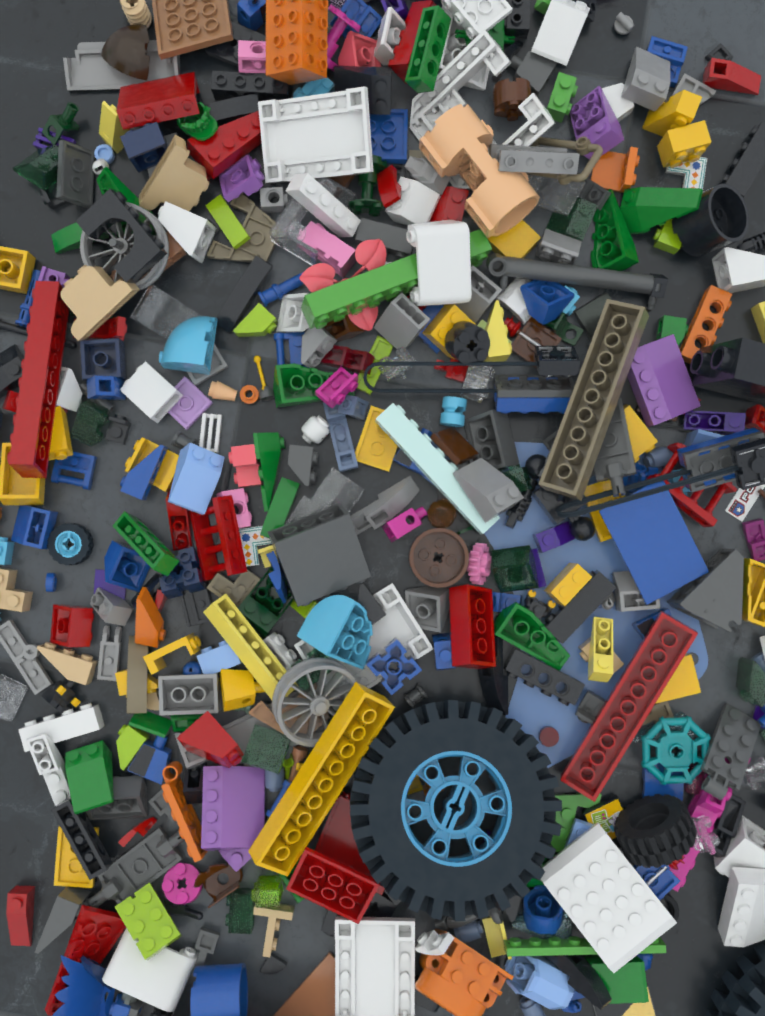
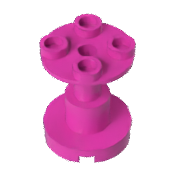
[327,5,361,72]

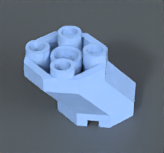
[505,956,574,1010]

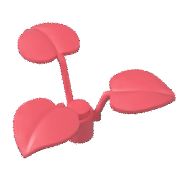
[299,239,387,331]

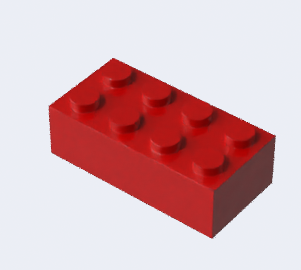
[449,584,496,669]

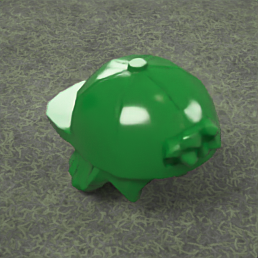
[176,102,218,141]

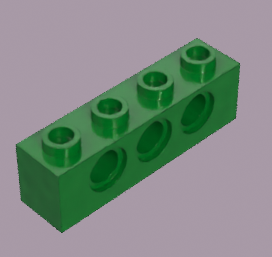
[405,5,451,93]
[113,511,179,576]

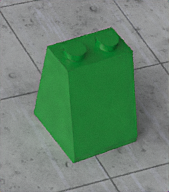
[584,955,649,1004]

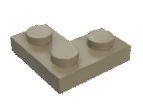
[206,569,261,608]

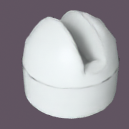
[92,158,109,175]

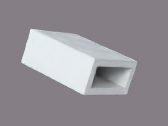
[120,361,183,423]

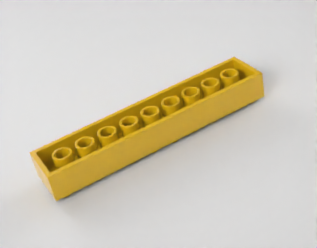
[248,682,395,877]

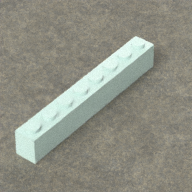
[375,403,500,535]

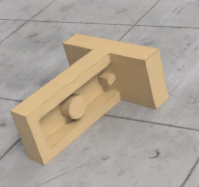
[253,900,295,958]

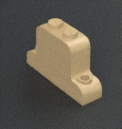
[139,135,209,211]
[61,265,140,341]

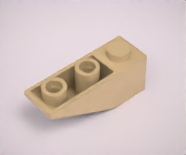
[37,642,98,685]

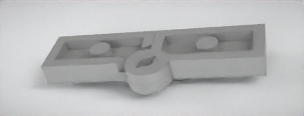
[0,619,53,695]

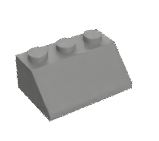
[158,673,222,715]

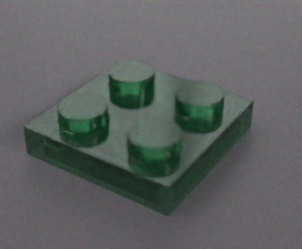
[241,724,291,774]

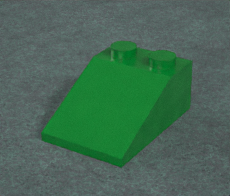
[65,740,114,814]

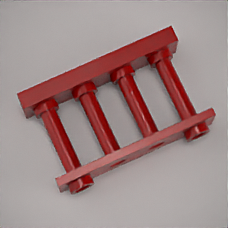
[646,442,737,527]
[189,495,247,581]

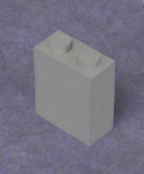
[373,293,430,353]

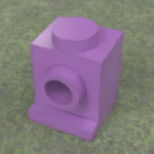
[38,266,70,288]

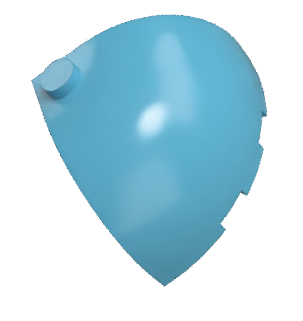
[159,316,218,375]
[297,595,373,670]

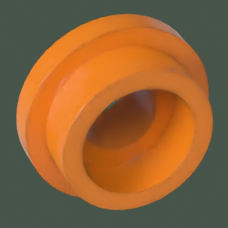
[240,385,259,404]

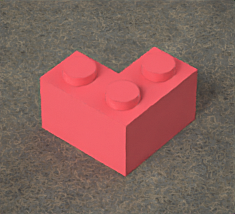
[228,444,263,488]

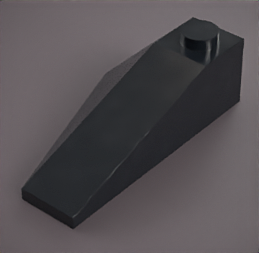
[0,344,24,398]

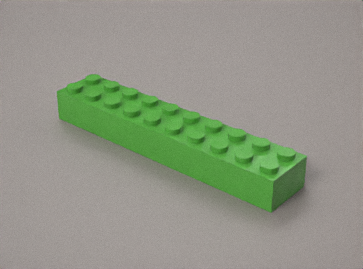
[301,229,492,329]

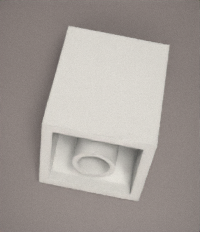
[531,0,590,66]
[158,201,217,263]
[712,247,765,293]
[714,815,765,877]

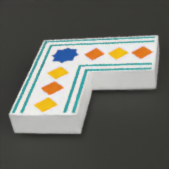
[665,157,707,190]
[239,526,272,567]

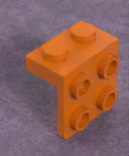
[591,147,640,193]

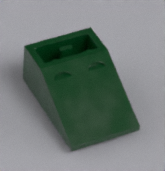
[238,567,294,639]

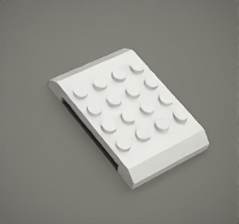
[258,87,373,183]
[294,583,434,711]
[541,822,677,973]
[335,916,415,1016]

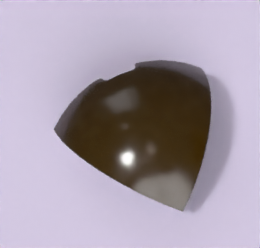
[101,24,150,81]

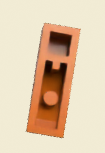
[135,587,166,648]

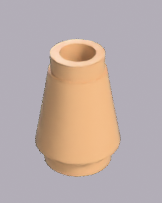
[208,381,237,401]

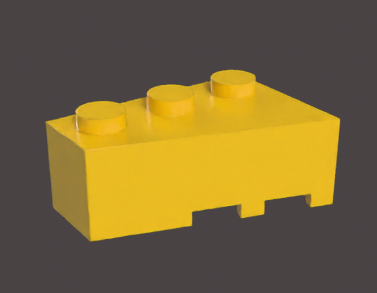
[642,90,702,137]
[742,558,765,627]

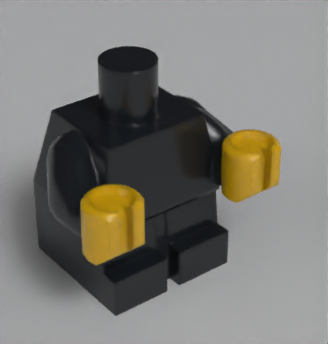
[524,590,556,620]
[42,680,81,714]

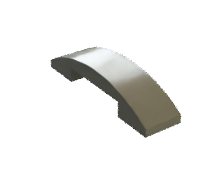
[127,636,149,714]

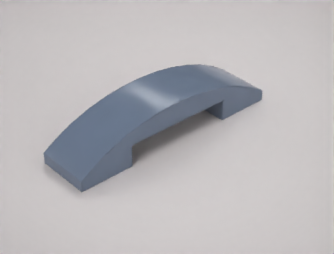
[323,402,358,472]

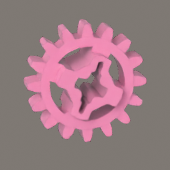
[467,543,492,585]

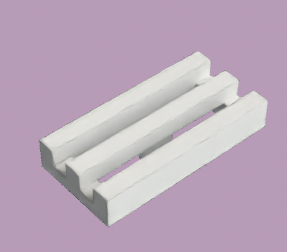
[199,413,223,453]

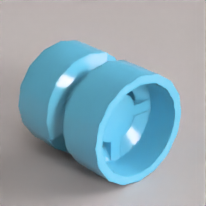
[439,396,467,427]

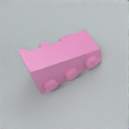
[297,221,356,278]

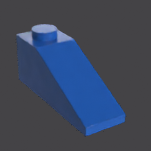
[120,445,168,501]

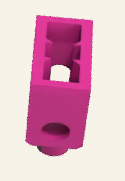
[382,506,428,543]

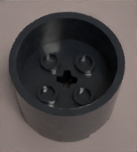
[672,184,749,257]

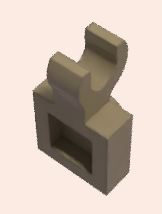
[642,701,674,725]

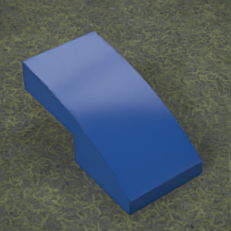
[492,592,522,612]

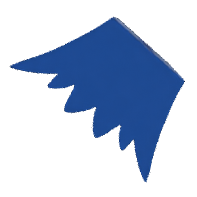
[52,955,115,1016]

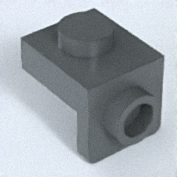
[575,690,605,725]

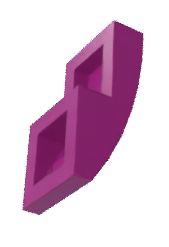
[742,518,765,561]

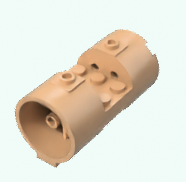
[419,104,540,239]

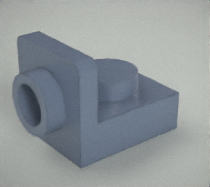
[337,395,369,421]

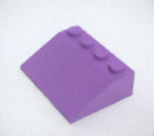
[627,334,701,427]
[201,766,265,851]

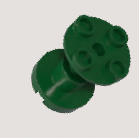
[348,155,387,217]

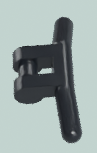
[164,896,203,920]

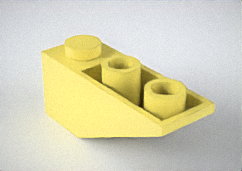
[99,101,131,154]
[483,300,512,362]
[588,617,613,683]

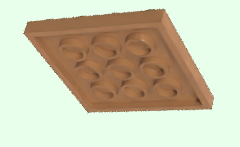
[152,0,234,60]

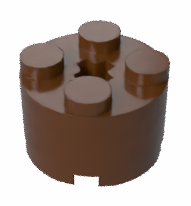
[493,78,531,121]

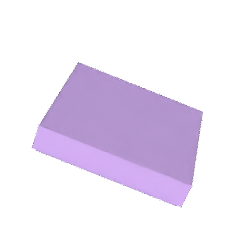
[168,376,213,430]

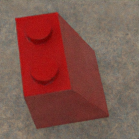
[177,711,244,768]

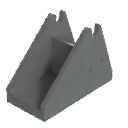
[667,549,744,632]

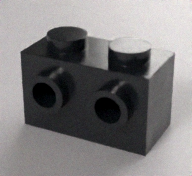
[504,0,531,39]

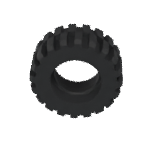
[614,794,697,868]

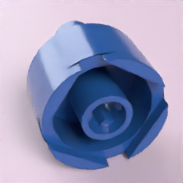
[523,885,564,934]

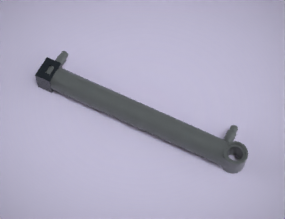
[486,253,669,310]

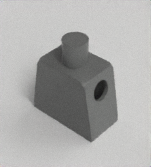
[509,51,557,97]

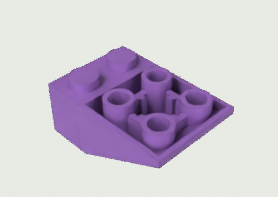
[569,86,624,160]

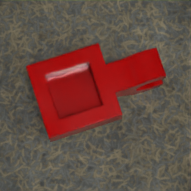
[434,359,468,383]

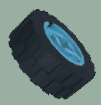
[47,523,94,565]

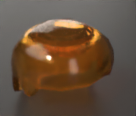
[427,498,457,528]

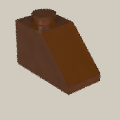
[324,315,366,342]

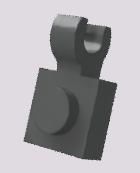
[148,789,175,823]
[195,927,220,965]

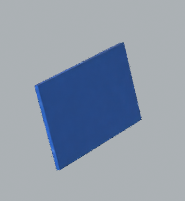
[599,481,709,605]

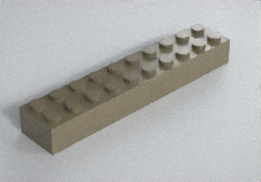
[539,299,649,501]

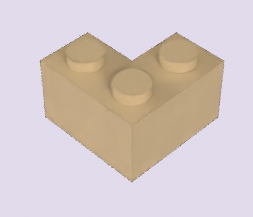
[0,567,33,612]

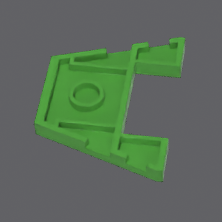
[551,793,602,853]

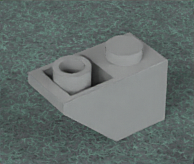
[301,327,337,368]
[90,587,133,626]

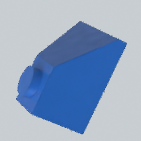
[520,280,575,325]
[104,540,150,592]

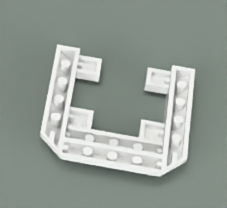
[409,29,555,189]

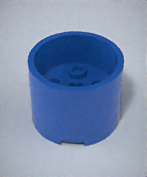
[190,963,248,1016]

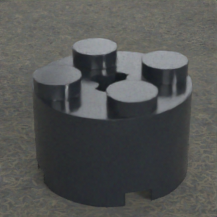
[445,321,490,364]

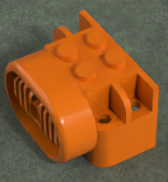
[415,928,514,1016]

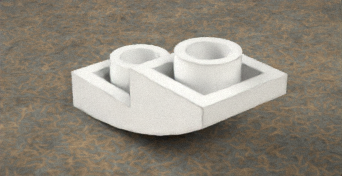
[415,930,454,956]

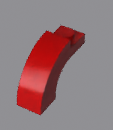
[73,316,127,341]

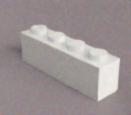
[286,173,361,237]
[18,703,105,752]

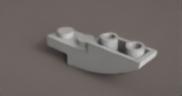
[350,476,420,535]

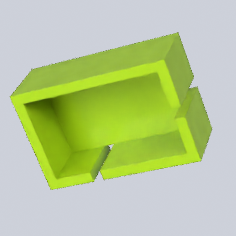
[115,882,182,961]

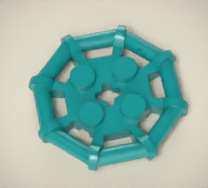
[641,716,711,786]

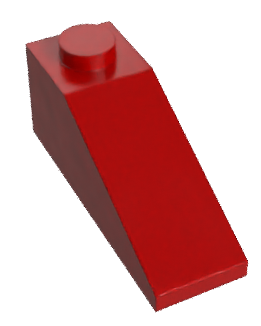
[6,885,35,946]

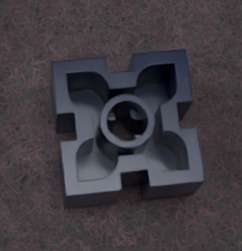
[159,547,206,599]

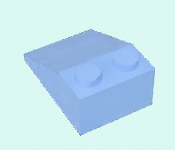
[168,443,225,515]

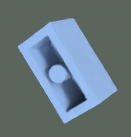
[197,640,242,674]

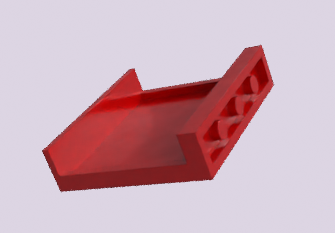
[116,72,200,130]
[314,791,410,895]

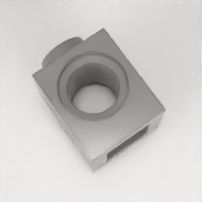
[260,187,289,213]

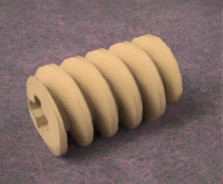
[120,0,152,29]

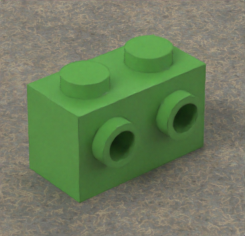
[547,72,578,123]

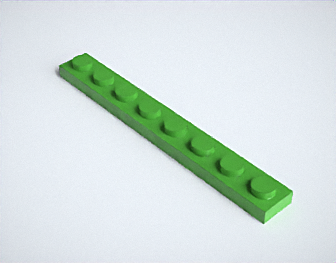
[504,936,666,956]

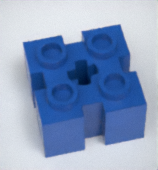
[366,638,422,695]

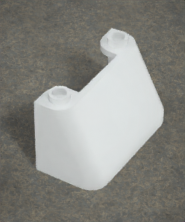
[406,220,472,306]
[102,928,199,1012]

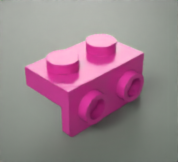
[315,367,359,409]

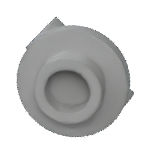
[614,12,634,35]

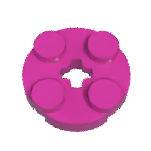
[162,863,202,905]

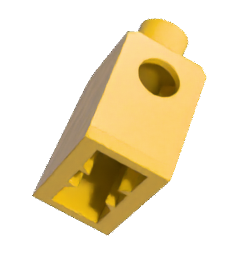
[220,669,265,712]

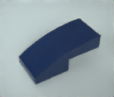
[80,955,112,990]

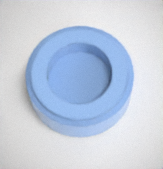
[94,144,115,164]

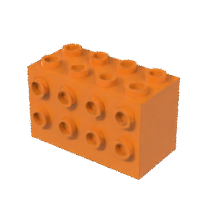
[266,0,328,85]

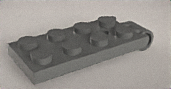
[700,703,761,800]

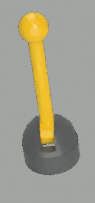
[254,356,275,401]

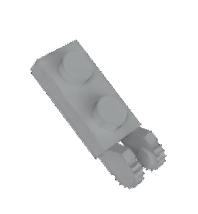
[97,625,122,681]

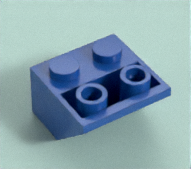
[11,505,58,549]

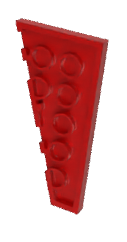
[45,905,126,1016]

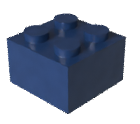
[120,122,169,173]
[80,338,126,381]

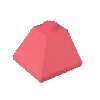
[338,31,381,67]

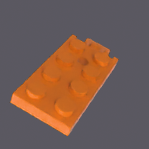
[161,761,208,862]

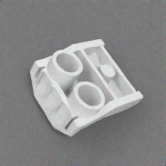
[496,277,531,325]

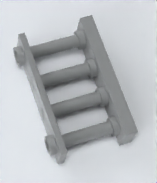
[489,144,580,175]

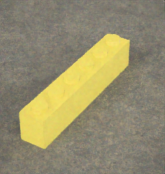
[203,594,299,700]

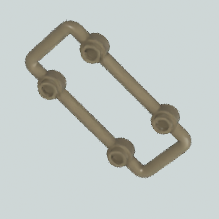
[526,136,603,185]

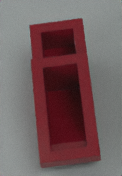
[320,345,375,375]

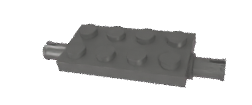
[594,398,637,497]
[88,826,185,908]

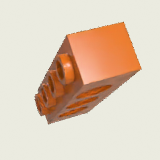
[679,285,732,364]

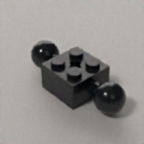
[525,454,596,541]

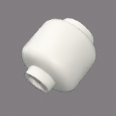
[301,415,330,444]

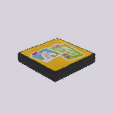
[581,795,624,840]

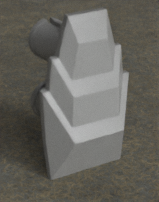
[404,156,451,195]

